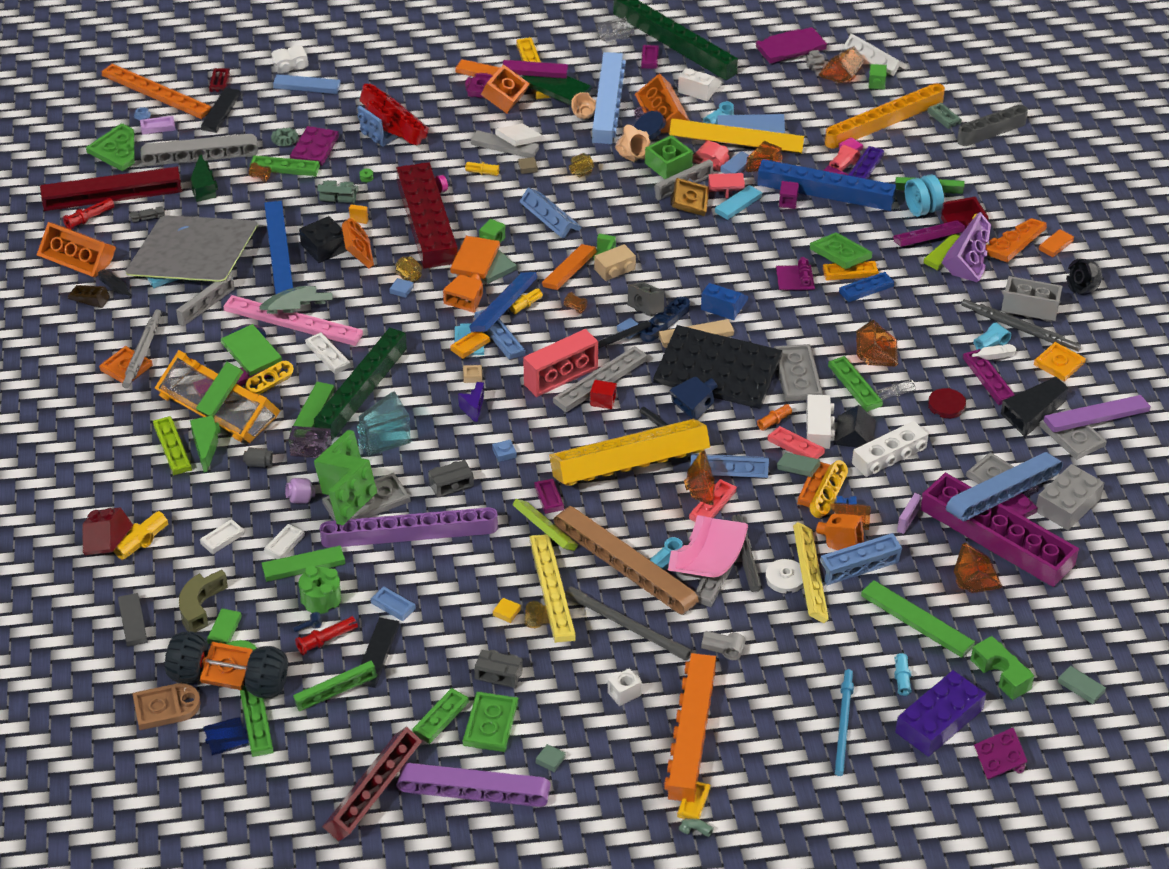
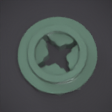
[271,127,298,146]

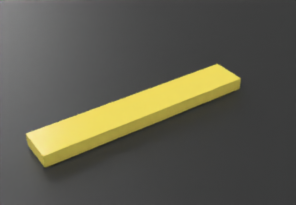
[793,522,829,623]

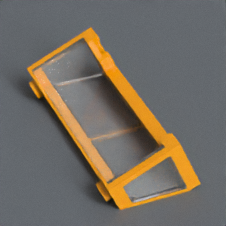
[155,350,281,443]

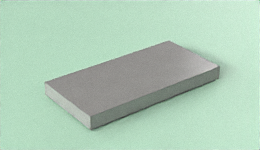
[774,344,823,402]
[322,472,411,521]

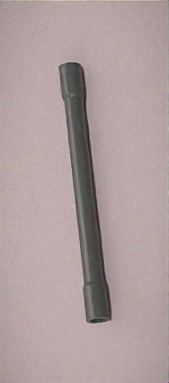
[565,586,692,661]

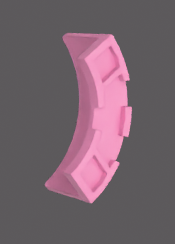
[668,515,748,577]

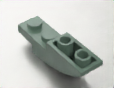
[259,286,333,314]

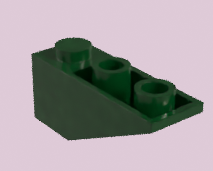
[190,155,218,202]

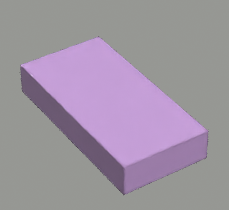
[140,116,175,134]
[897,493,921,534]

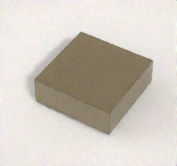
[518,157,538,174]

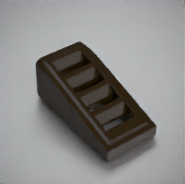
[67,285,110,308]

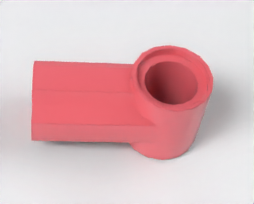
[829,145,860,171]

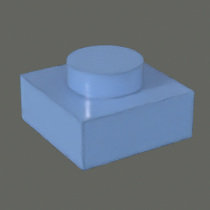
[492,440,517,462]

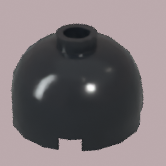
[1066,259,1102,294]

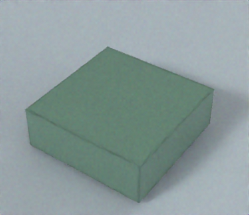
[536,744,566,772]

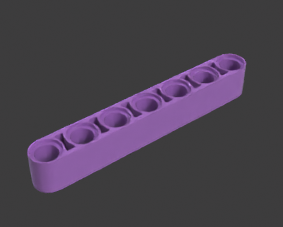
[397,763,551,807]

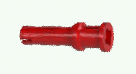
[63,198,114,230]
[295,616,358,655]

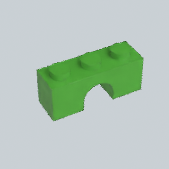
[970,636,1034,700]

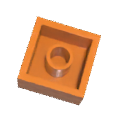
[481,64,529,114]

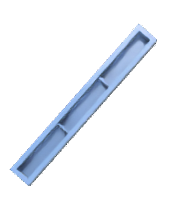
[592,52,626,144]

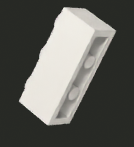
[806,394,835,449]

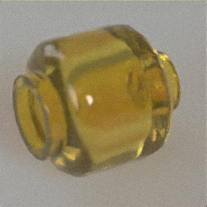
[568,153,595,178]
[395,256,422,282]

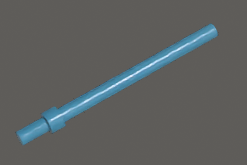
[835,669,854,776]

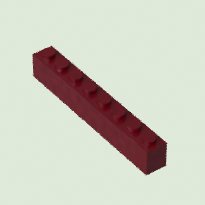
[40,166,182,211]

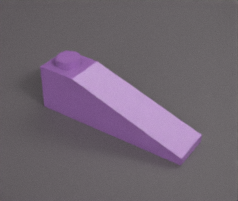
[942,212,991,282]

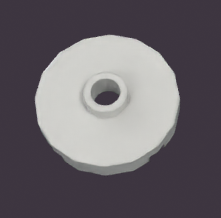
[766,559,803,593]

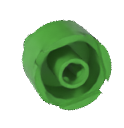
[298,566,341,614]

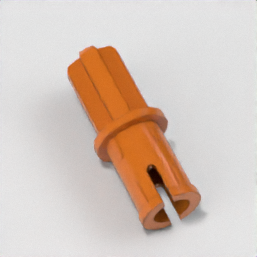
[757,404,792,431]

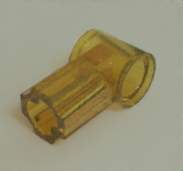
[524,601,550,629]

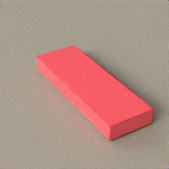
[768,426,825,459]
[689,479,737,522]

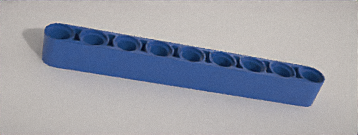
[264,200,293,294]

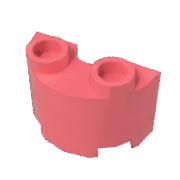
[693,141,730,172]

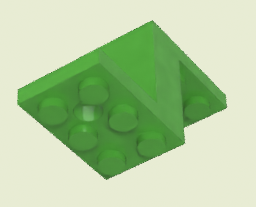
[314,430,377,525]

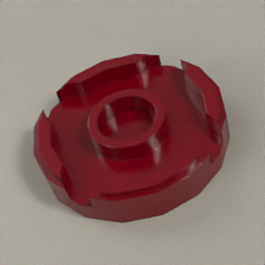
[928,388,966,419]

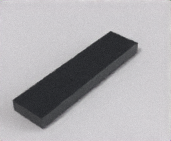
[201,88,241,133]
[360,617,400,688]

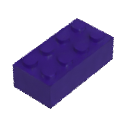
[895,670,986,757]

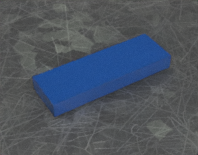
[839,272,894,302]

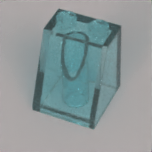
[357,391,411,456]

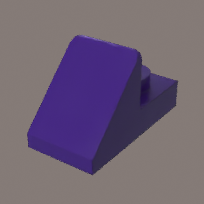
[458,382,484,422]

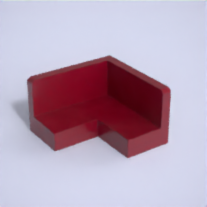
[941,196,989,229]

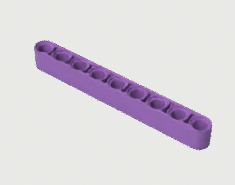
[320,507,498,548]

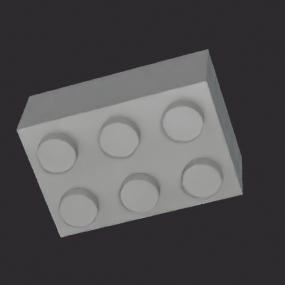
[1001,276,1063,321]
[1036,464,1105,530]

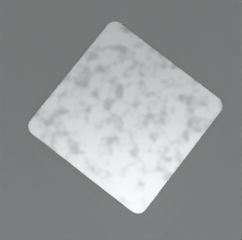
[126,215,258,282]

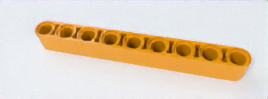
[825,83,945,149]

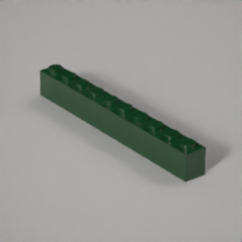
[613,0,738,81]

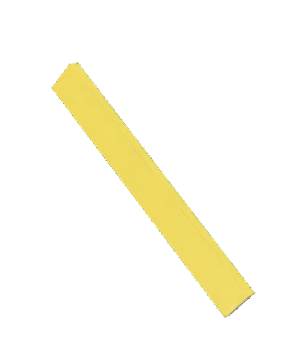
[530,534,576,643]

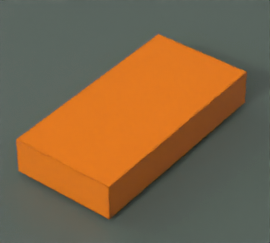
[1039,229,1074,257]

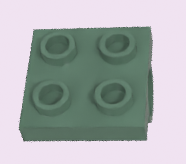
[318,180,359,204]

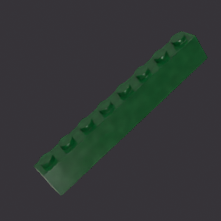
[314,327,407,441]

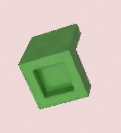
[593,233,616,260]

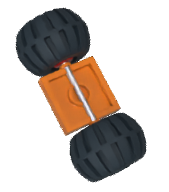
[165,631,288,699]

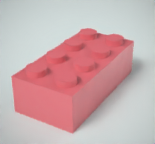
[523,329,598,397]

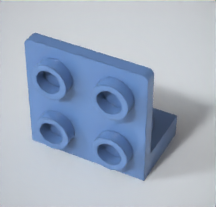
[357,106,398,146]

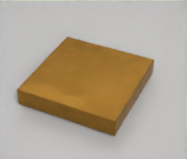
[672,178,709,216]

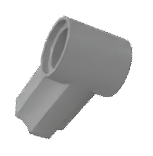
[701,631,746,661]

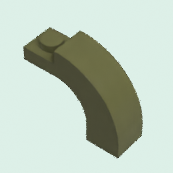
[179,569,228,632]

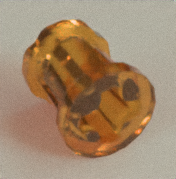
[248,162,271,182]
[564,292,587,314]

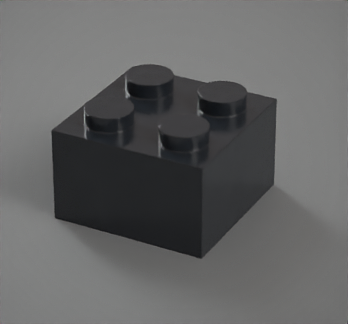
[299,216,347,263]

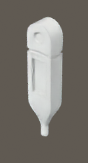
[972,344,1016,360]

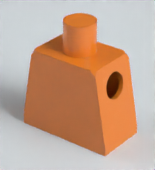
[443,274,483,313]
[816,513,864,550]

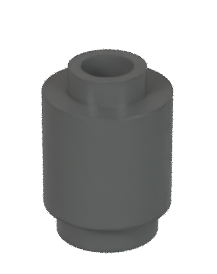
[243,447,273,468]

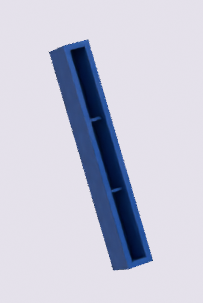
[758,159,896,211]

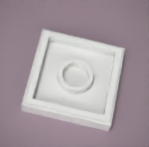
[495,123,542,146]

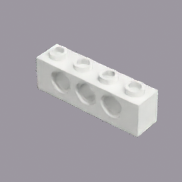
[852,421,929,477]

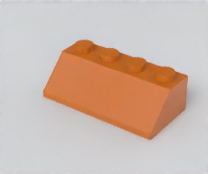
[635,73,690,133]
[37,222,116,277]

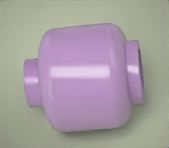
[285,478,316,504]

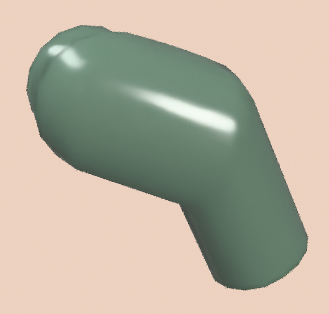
[679,818,714,837]

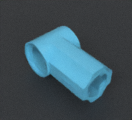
[703,101,734,124]
[973,323,1011,350]
[650,537,683,570]

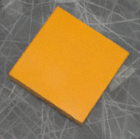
[1033,342,1086,382]

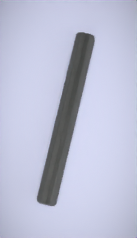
[731,514,761,592]

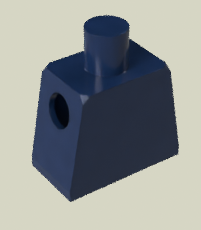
[670,377,717,420]

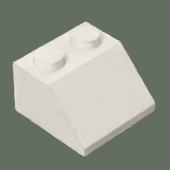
[678,68,721,101]

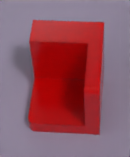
[590,380,617,409]

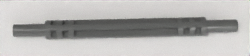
[961,299,1081,351]

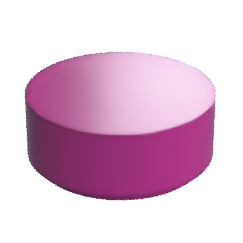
[435,175,448,193]

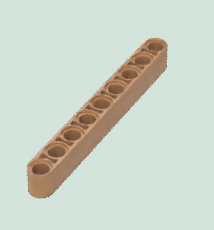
[554,506,699,615]

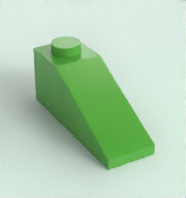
[190,415,221,472]

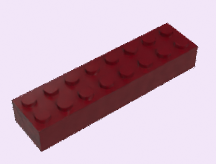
[396,162,458,269]

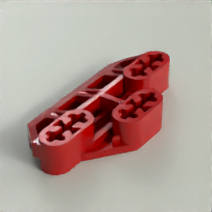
[359,84,430,145]

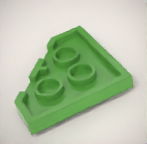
[86,123,135,171]

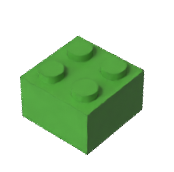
[645,135,693,179]

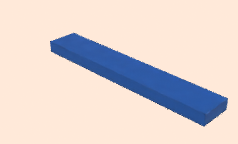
[469,272,538,332]

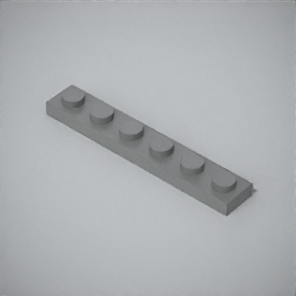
[553,346,648,412]

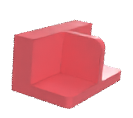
[708,173,745,199]

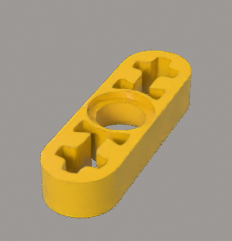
[245,361,294,395]

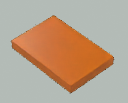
[450,235,500,279]

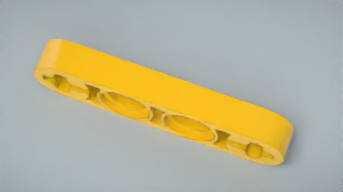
[809,460,848,518]

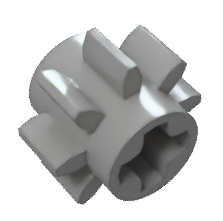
[806,50,825,71]

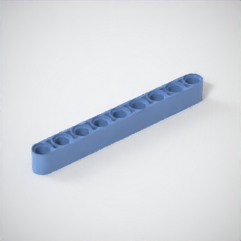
[946,452,1063,521]

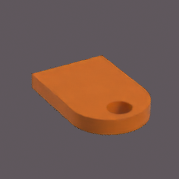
[342,218,374,269]

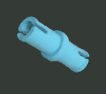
[894,653,911,696]

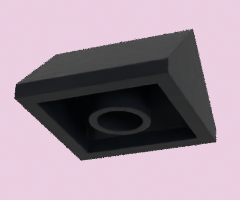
[834,405,876,448]

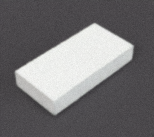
[200,519,244,554]
[264,524,305,559]

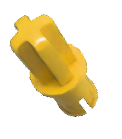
[465,162,500,176]
[509,289,543,314]

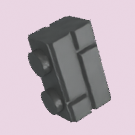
[428,460,474,498]
[474,650,523,688]

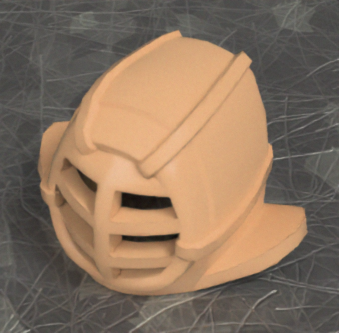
[615,125,650,162]

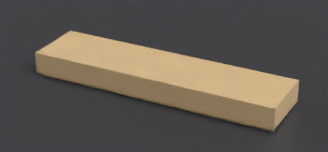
[659,319,734,348]

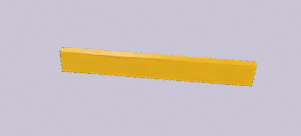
[669,118,804,154]

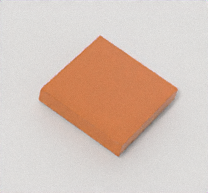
[99,346,153,383]

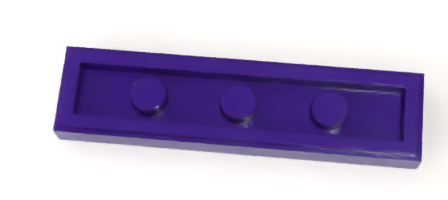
[848,146,884,179]

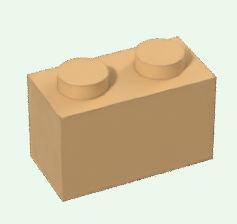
[594,244,636,281]

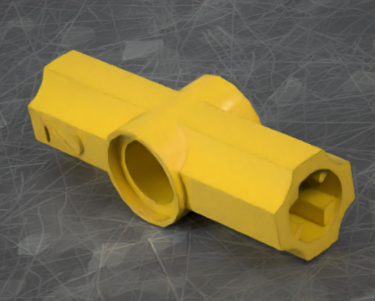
[113,511,168,560]

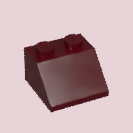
[83,507,133,555]

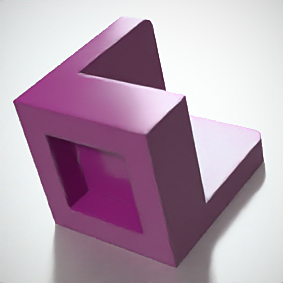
[779,181,799,209]

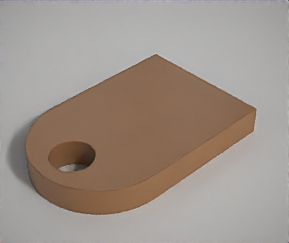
[132,683,200,730]

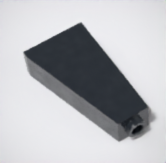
[1001,377,1068,437]

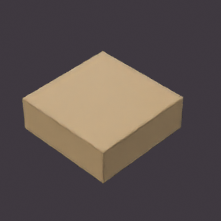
[463,365,482,383]

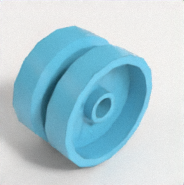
[904,174,944,217]

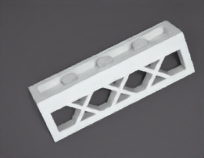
[844,33,907,76]

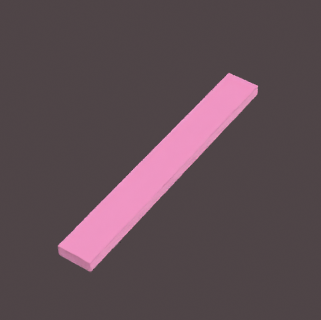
[223,295,363,346]

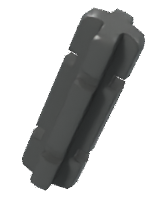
[130,206,165,223]

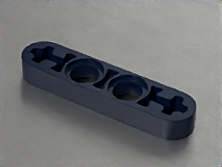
[640,297,690,342]

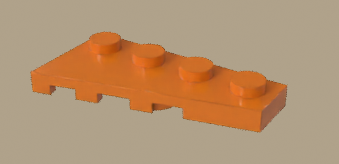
[985,218,1047,262]

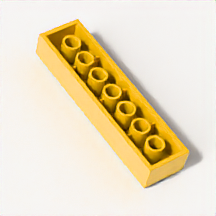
[549,419,710,486]

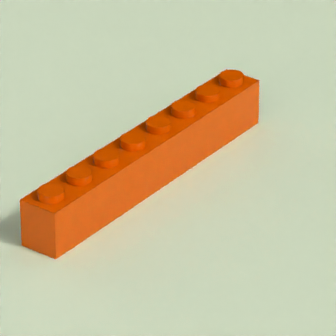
[664,653,716,802]

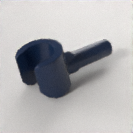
[293,612,322,632]

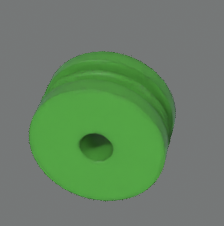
[360,169,374,182]

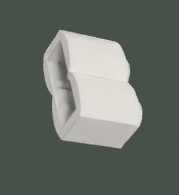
[271,45,309,73]

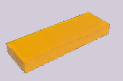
[823,261,879,281]

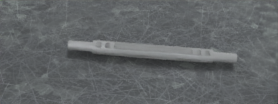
[122,309,162,388]

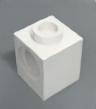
[608,669,642,707]

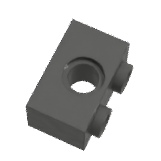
[628,282,664,316]

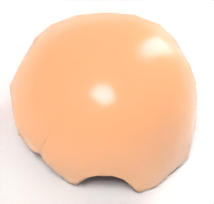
[571,92,596,119]

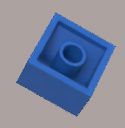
[701,283,748,320]

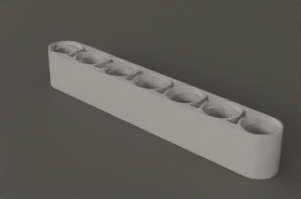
[141,134,258,166]

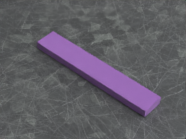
[1043,395,1151,433]

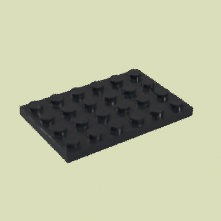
[653,325,783,409]

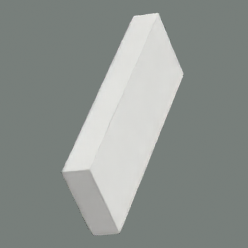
[305,333,351,374]

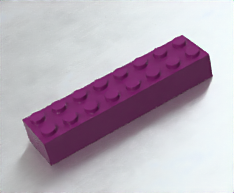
[920,472,1079,587]

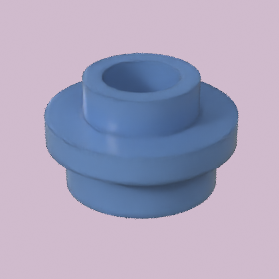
[134,107,151,121]

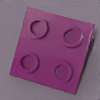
[776,257,815,290]
[974,727,1028,780]

